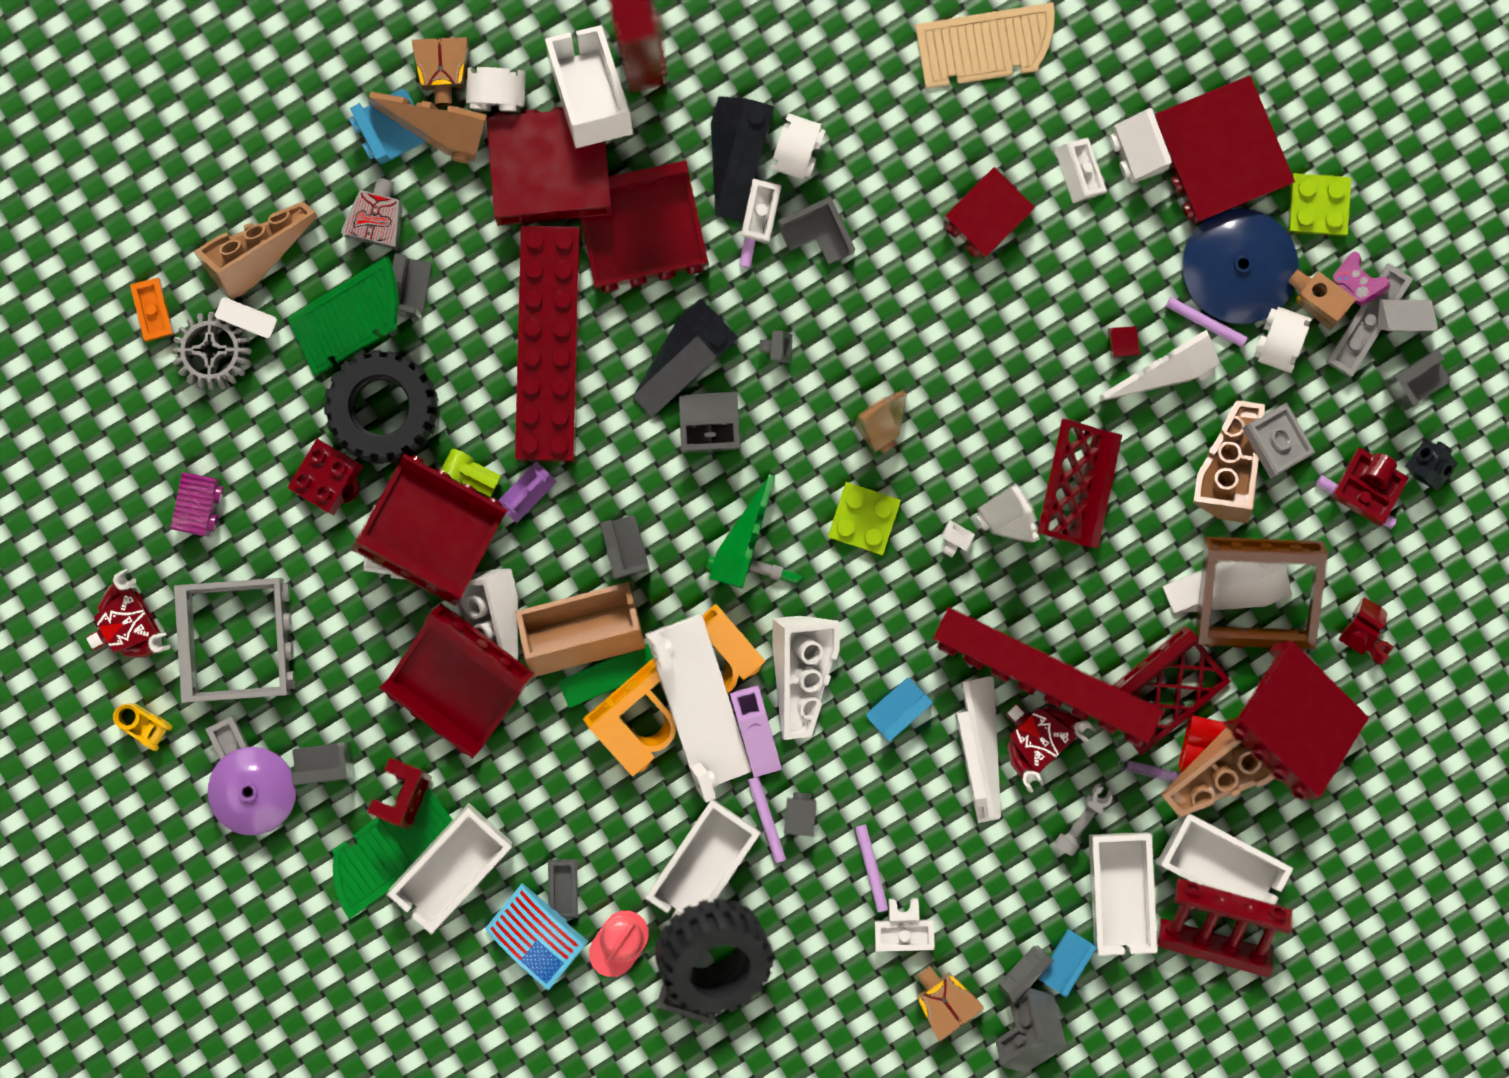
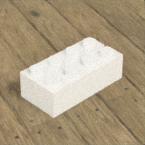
[545,25,633,148]
[646,799,760,917]
[388,803,512,934]
[1157,814,1293,905]
[1089,832,1157,955]

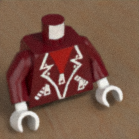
[86,569,171,658]
[1005,703,1096,792]

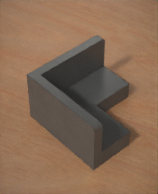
[778,196,855,266]
[392,253,432,320]
[1383,349,1451,412]
[600,515,650,580]
[292,742,355,785]
[995,988,1067,1073]

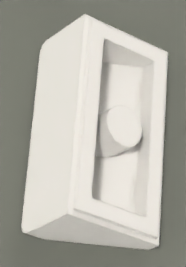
[1055,138,1107,203]
[741,179,782,244]
[215,297,277,338]

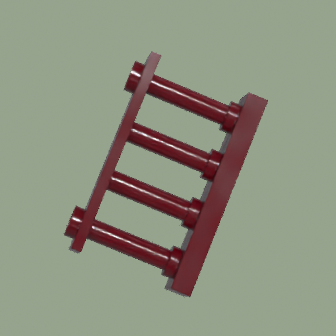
[1157,878,1292,978]

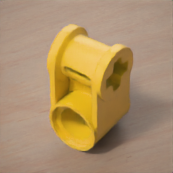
[113,703,173,752]

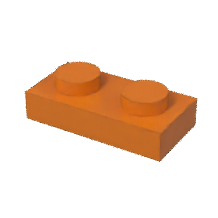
[130,277,174,342]

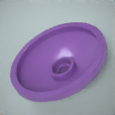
[208,747,296,835]

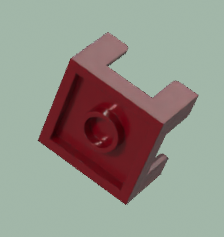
[367,758,432,831]

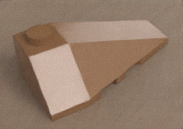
[368,92,487,163]
[194,201,317,300]
[855,390,907,454]
[1193,400,1265,523]
[1161,728,1275,817]

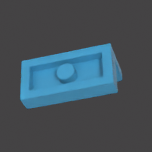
[866,678,933,742]
[1038,929,1096,997]

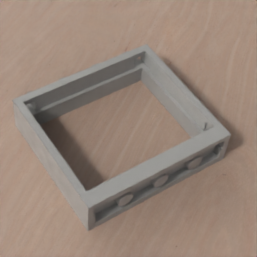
[174,578,296,703]

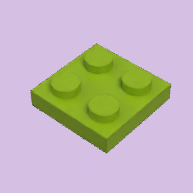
[1288,173,1351,236]
[828,482,901,556]

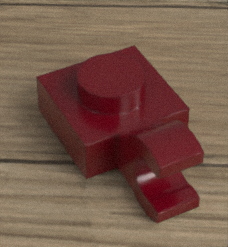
[1338,616,1393,665]

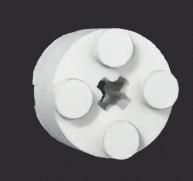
[466,67,526,113]
[770,113,826,180]
[1254,307,1312,373]

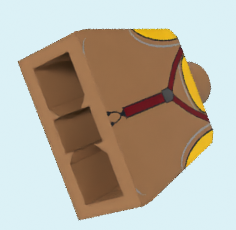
[412,37,470,106]
[1287,268,1356,330]
[916,966,985,1042]

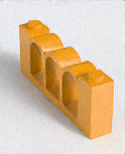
[583,604,765,777]

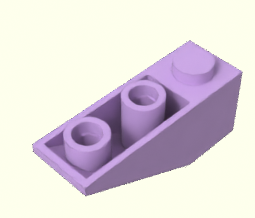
[730,685,782,777]

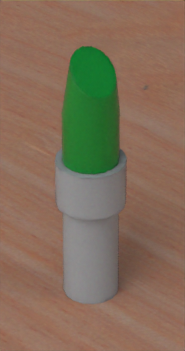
[749,559,804,584]

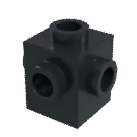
[1405,439,1458,491]

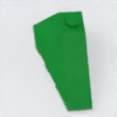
[705,475,775,589]

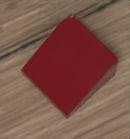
[1107,326,1140,359]
[1352,597,1387,630]

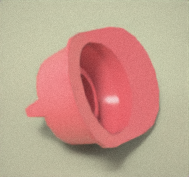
[589,911,649,977]

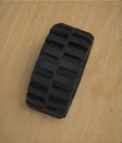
[324,350,439,464]
[655,899,774,1015]

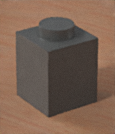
[784,792,817,836]

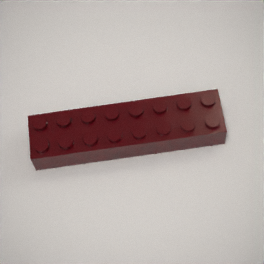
[608,0,668,93]
[515,226,581,463]
[933,607,1164,747]

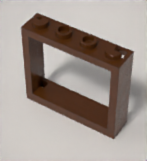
[1195,537,1328,651]

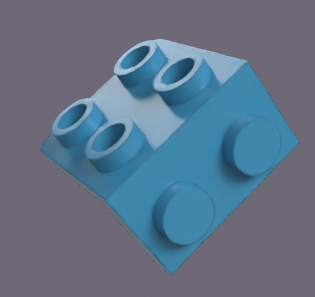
[349,89,426,165]

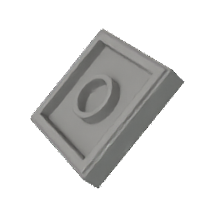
[1242,402,1315,479]

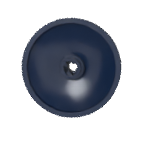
[1181,208,1299,325]

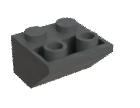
[679,392,740,453]

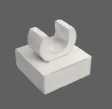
[941,520,975,557]

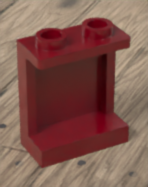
[943,167,1035,260]

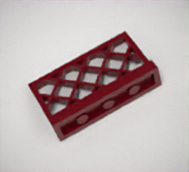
[1037,418,1122,549]
[1112,626,1231,756]

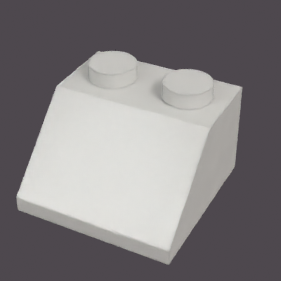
[1109,108,1172,184]

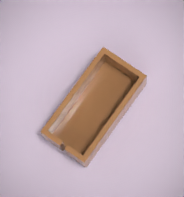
[515,582,646,678]

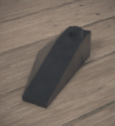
[711,96,774,223]
[633,298,739,418]

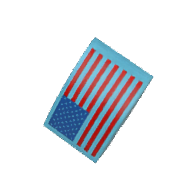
[485,883,588,990]

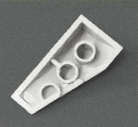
[1099,330,1220,401]
[976,484,1039,543]
[772,616,840,740]

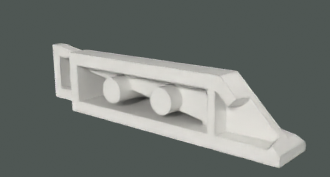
[955,676,1001,823]

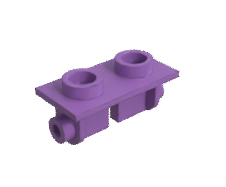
[498,462,557,523]

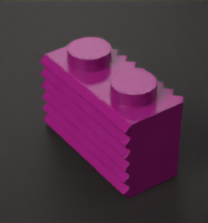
[170,472,224,537]

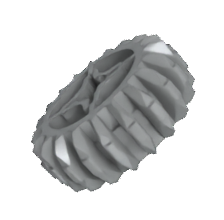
[172,312,252,391]

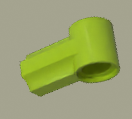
[441,449,501,498]

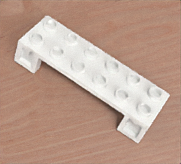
[646,614,751,803]

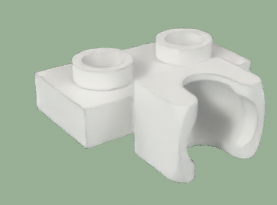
[875,898,934,952]

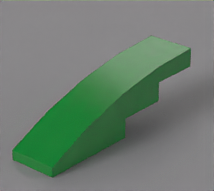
[558,643,653,708]

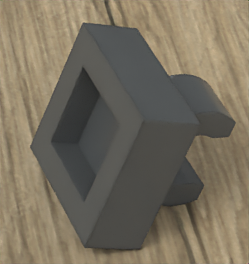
[759,331,793,364]

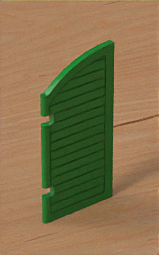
[287,257,398,376]
[331,786,453,919]

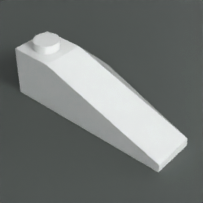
[1162,561,1292,613]
[453,569,518,660]

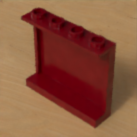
[1154,75,1295,226]
[486,107,613,226]
[580,160,709,293]
[351,454,508,606]
[379,603,535,759]
[1224,641,1369,801]

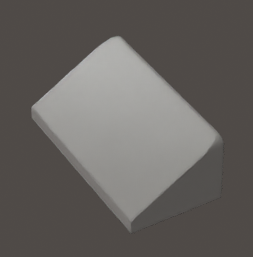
[1377,300,1438,331]

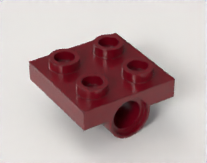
[287,438,364,516]
[1330,447,1409,527]

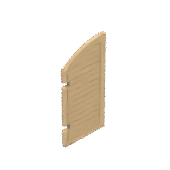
[915,2,1055,89]

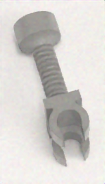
[1054,782,1113,857]

